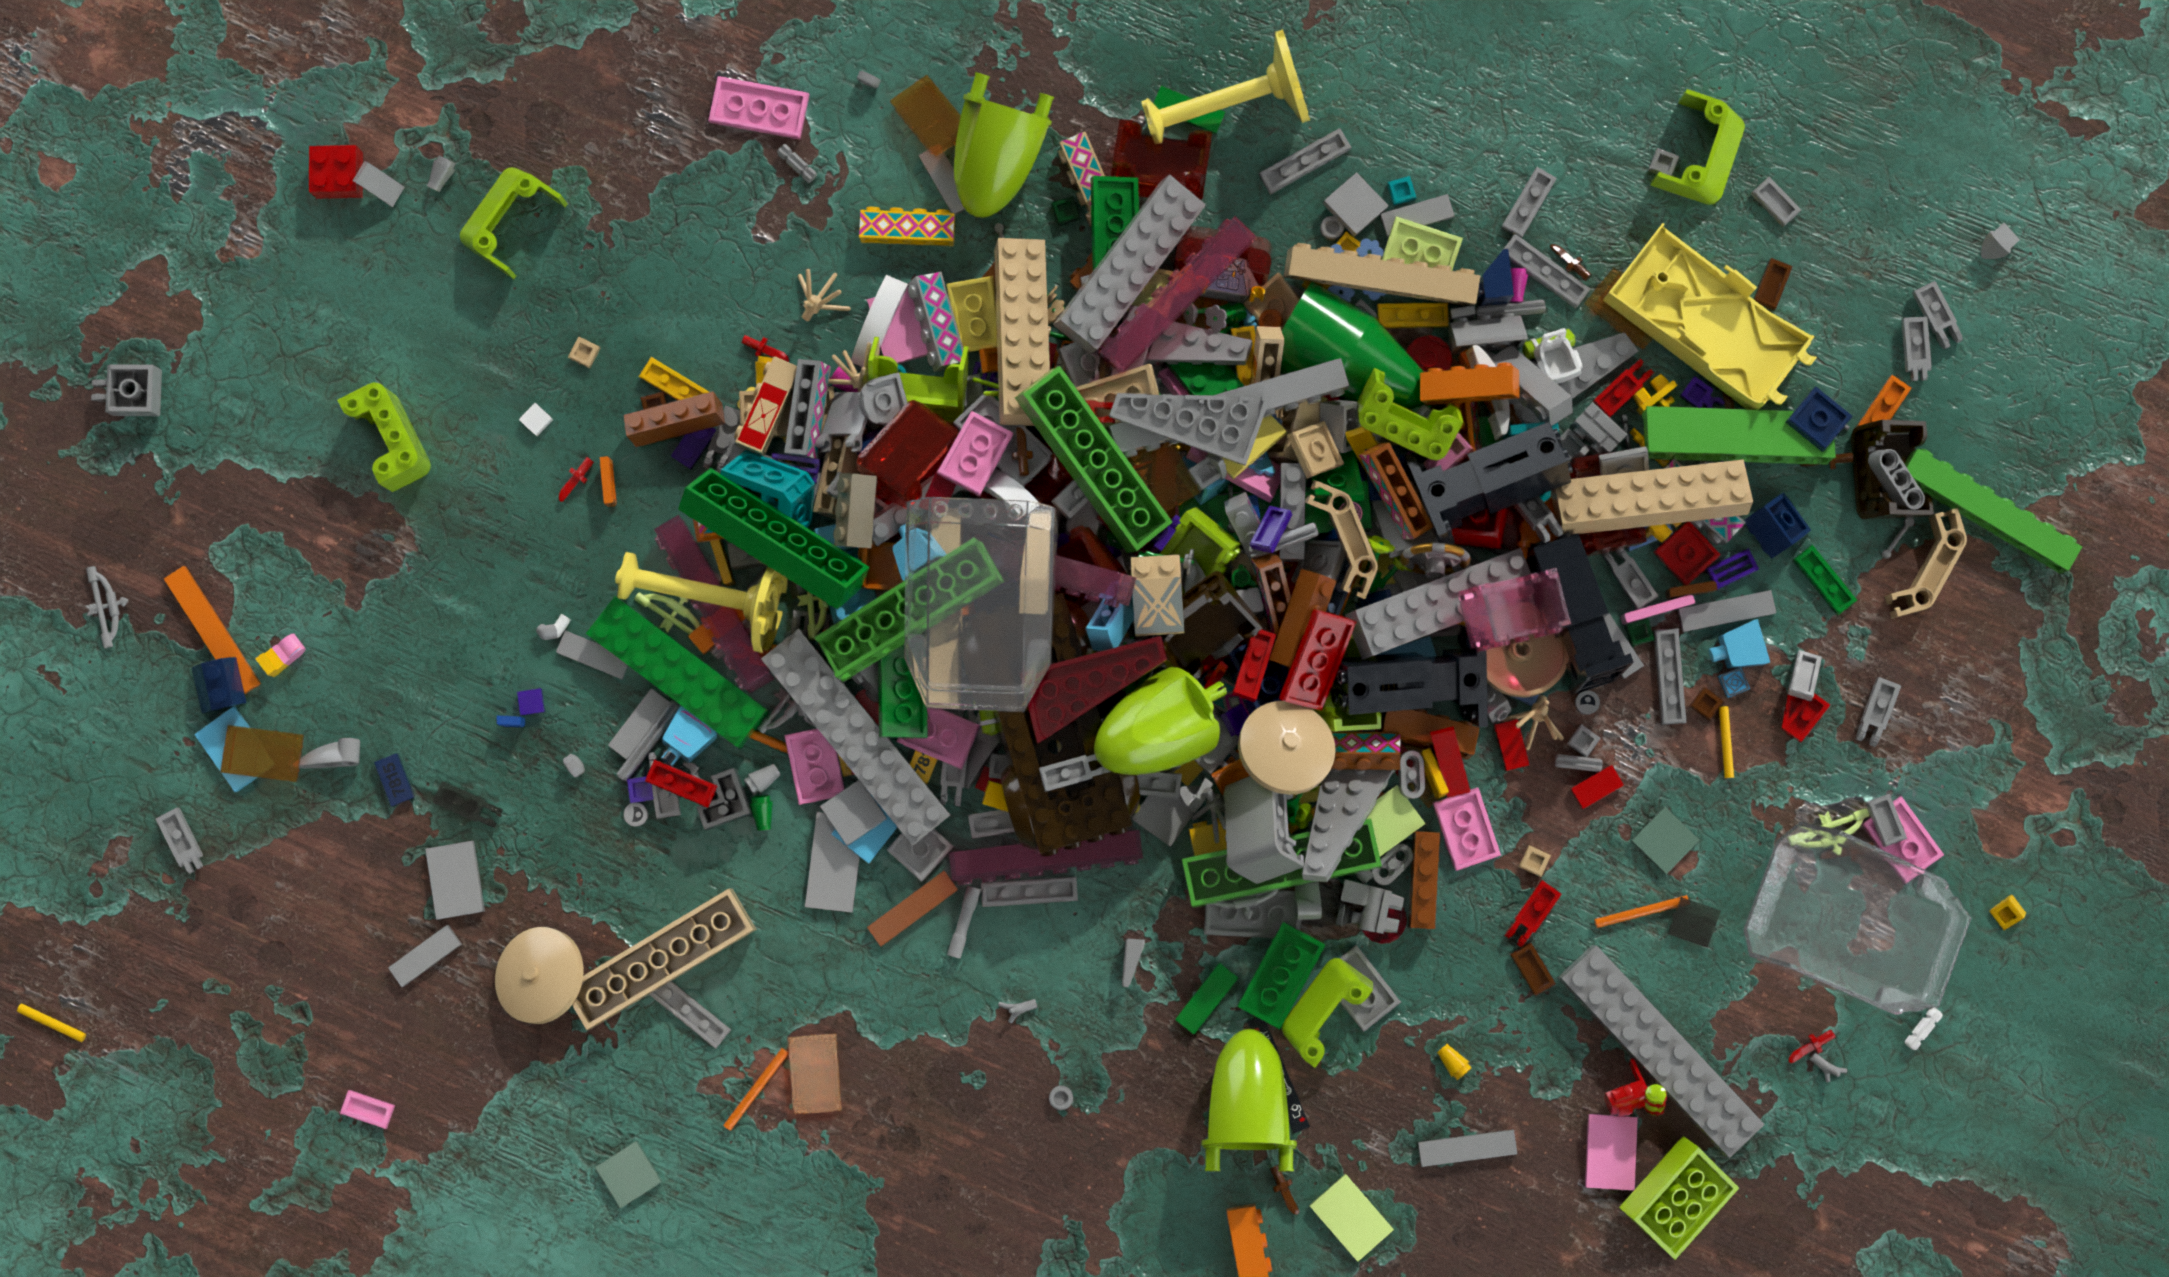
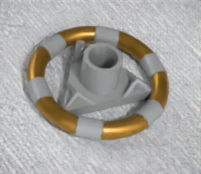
[1400,543,1471,579]

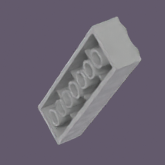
[1053,175,1206,355]
[1345,548,1538,660]

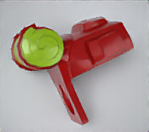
[1604,1058,1667,1117]

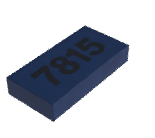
[374,753,415,806]

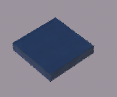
[1786,386,1853,452]

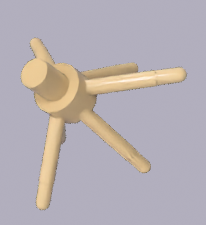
[798,269,851,321]
[828,342,872,392]
[1502,695,1564,750]

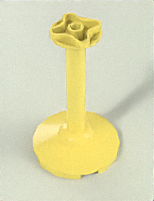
[1141,29,1310,144]
[615,552,788,653]

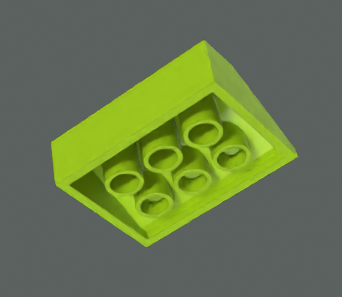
[1619,1136,1739,1260]

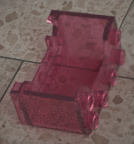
[1457,568,1571,652]

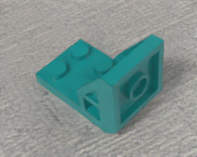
[721,450,815,528]

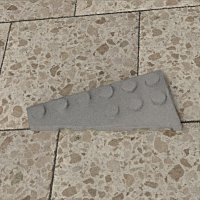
[1508,333,1639,424]
[1109,393,1270,466]
[1302,769,1396,882]

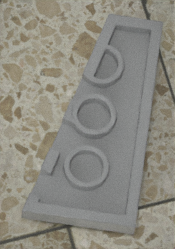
[1147,319,1253,365]

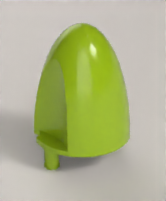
[954,72,1054,218]
[1094,667,1227,775]
[1202,1029,1297,1172]

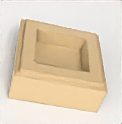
[568,337,601,369]
[1518,845,1551,877]

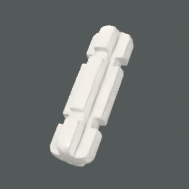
[1905,1007,1943,1050]

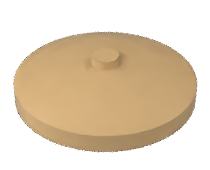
[1479,603,1569,698]
[1238,701,1335,795]
[495,927,583,1024]

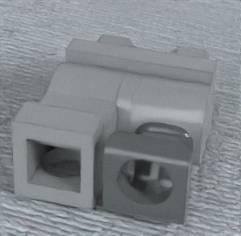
[1335,879,1404,934]

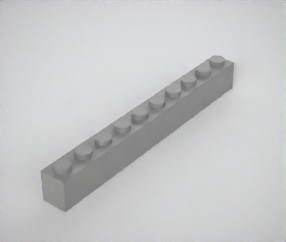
[1110,358,1349,458]

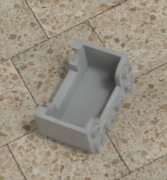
[1223,776,1304,884]

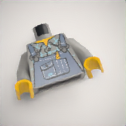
[1191,245,1265,303]

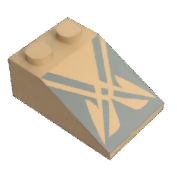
[1131,555,1184,636]

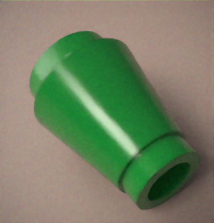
[749,795,773,831]

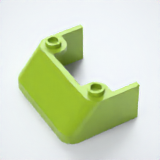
[1651,89,1745,205]
[460,167,568,279]
[868,337,969,424]

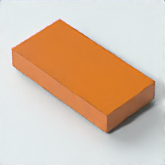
[599,456,617,507]

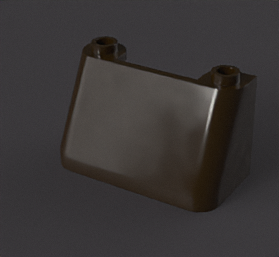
[1851,420,1934,520]
[1147,571,1262,680]

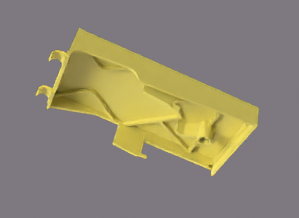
[1603,223,1817,410]

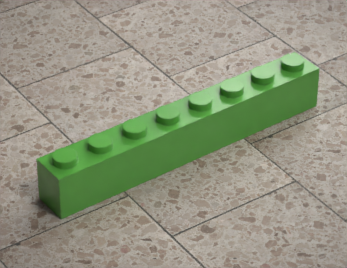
[1904,449,2082,574]

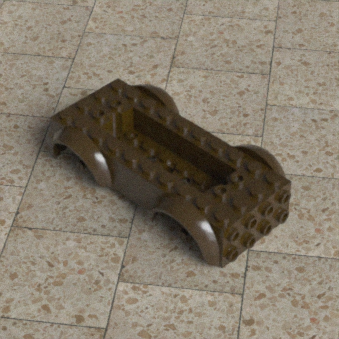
[959,590,1140,857]

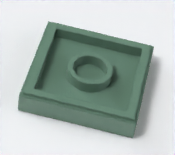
[1631,807,1700,874]
[595,1141,663,1208]

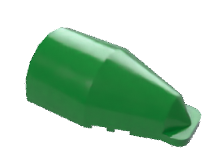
[1280,281,1432,413]

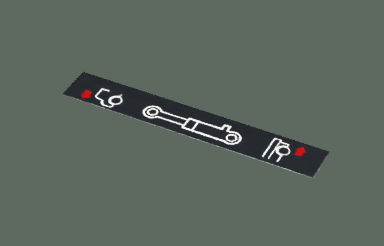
[1247,1017,1310,1133]

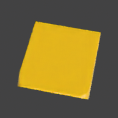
[1989,895,2026,930]

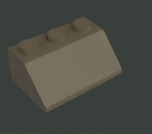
[833,473,877,548]

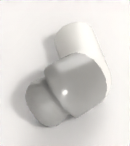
[536,614,571,640]

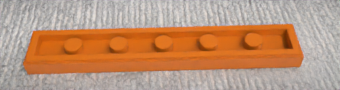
[164,566,261,694]

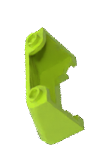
[1282,958,1373,1068]

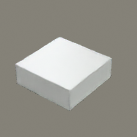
[519,403,553,436]

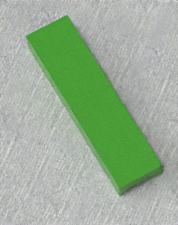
[1642,406,1836,465]
[815,537,1005,682]

